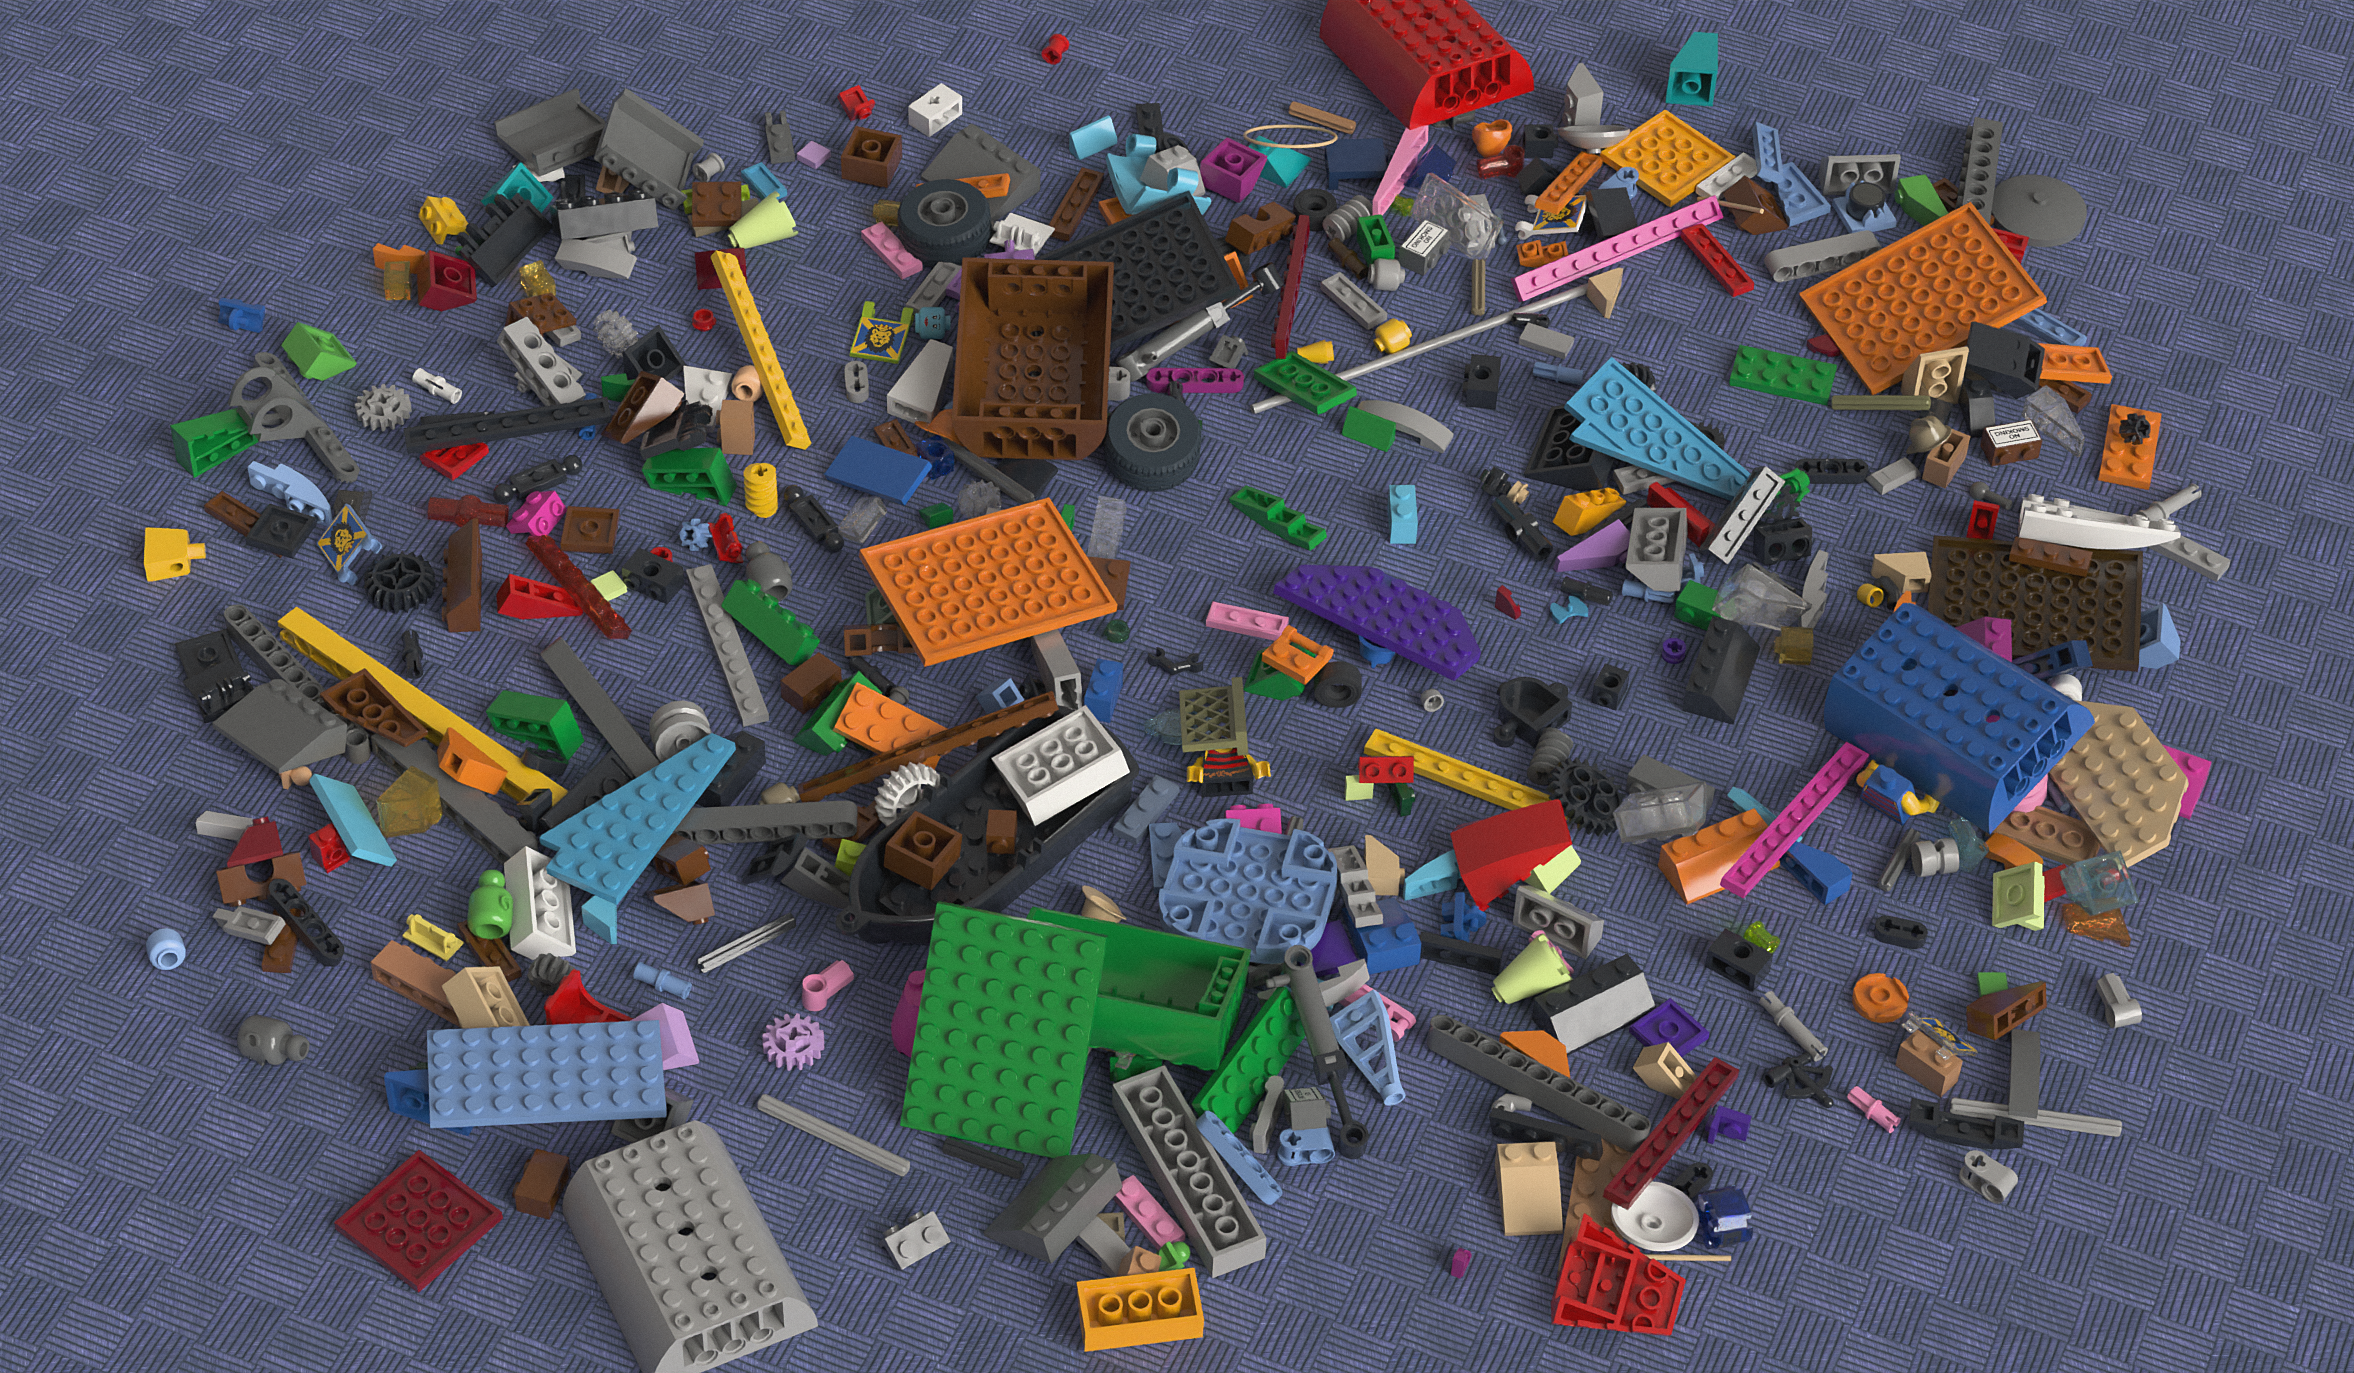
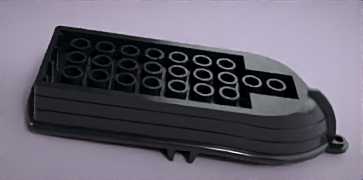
[835,705,1139,946]

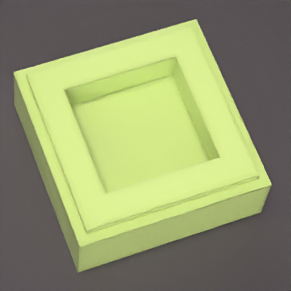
[590,570,627,603]
[1344,775,1374,801]

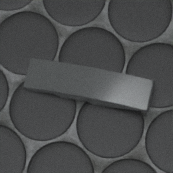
[2007,1029,2040,1119]

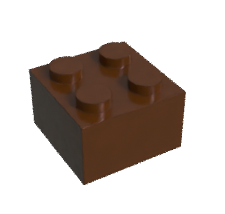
[841,126,902,188]
[884,811,963,890]

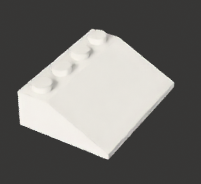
[991,705,1130,826]

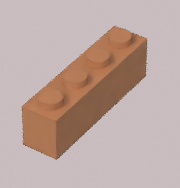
[371,940,461,1028]

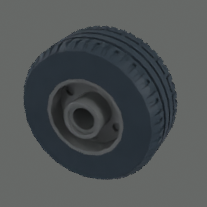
[897,179,992,268]
[1104,393,1201,491]

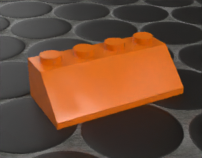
[1658,808,1780,905]

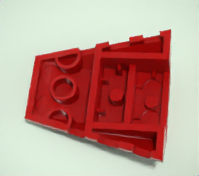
[1450,799,1572,912]
[1551,1213,1686,1336]

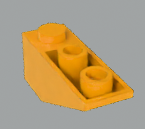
[1553,487,1627,536]

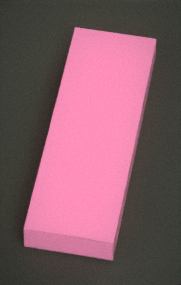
[1206,602,1289,641]

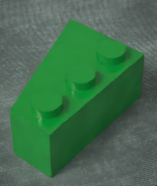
[170,408,258,478]
[642,448,738,506]
[486,690,585,761]

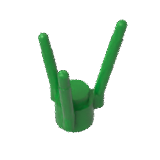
[1776,468,1810,510]

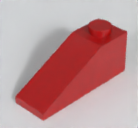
[496,574,583,619]

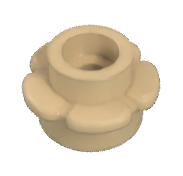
[1507,481,1529,504]

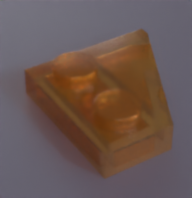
[2061,899,2131,947]

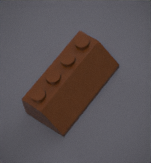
[442,518,482,633]

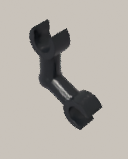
[1148,647,1204,675]

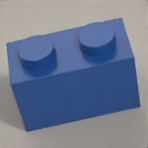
[1084,658,1123,723]

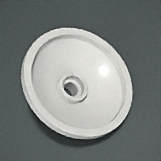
[1611,1181,1699,1251]

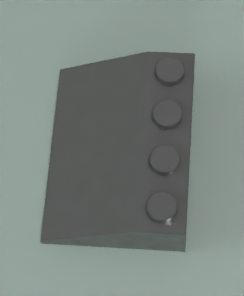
[921,123,1040,222]
[213,679,347,774]
[983,1153,1123,1264]

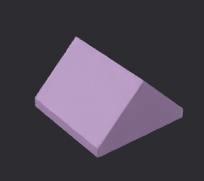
[630,1003,699,1070]

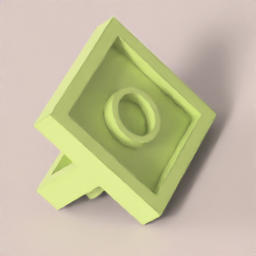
[1992,862,2045,931]

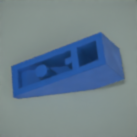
[1779,841,1853,905]

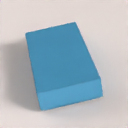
[741,162,787,200]

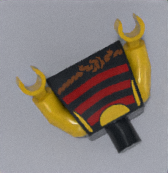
[1186,737,1271,798]

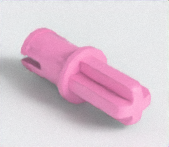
[1847,1086,1901,1133]

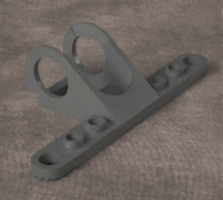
[228,352,360,483]

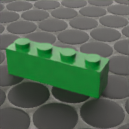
[721,579,820,666]

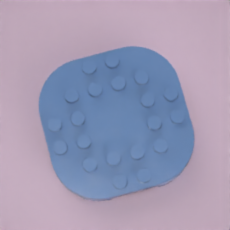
[1159,818,1337,964]

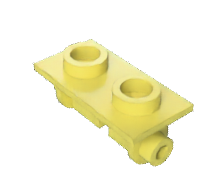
[402,914,464,962]

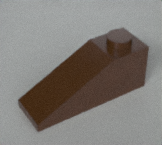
[1966,981,2047,1041]

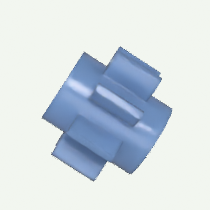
[678,519,712,551]

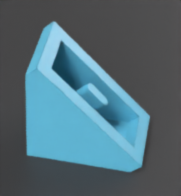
[581,895,617,944]

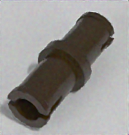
[1327,238,1369,280]

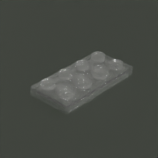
[1409,173,1504,262]

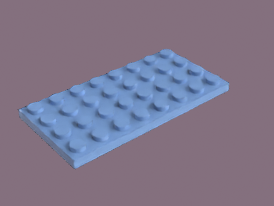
[427,1020,666,1128]

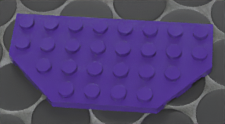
[1273,565,1481,681]

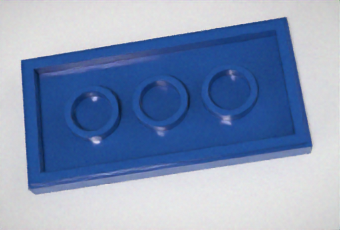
[824,436,932,506]

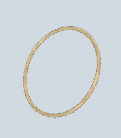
[1243,125,1338,148]

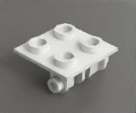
[990,213,1055,256]

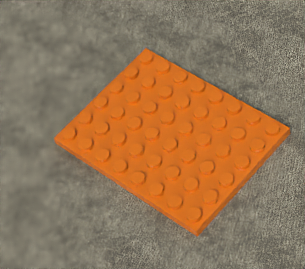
[1799,202,2047,395]
[859,497,1117,667]

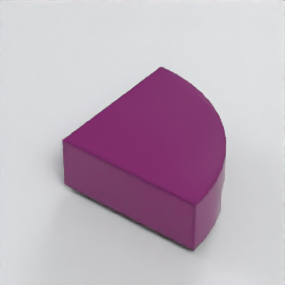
[1451,1247,1472,1279]

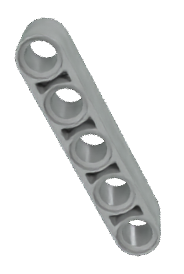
[1764,230,1883,282]

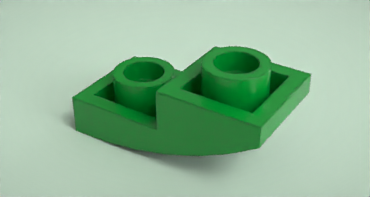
[601,373,636,402]

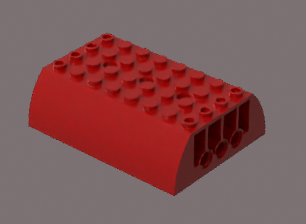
[1319,0,1534,130]

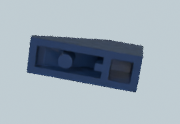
[2012,640,2093,681]

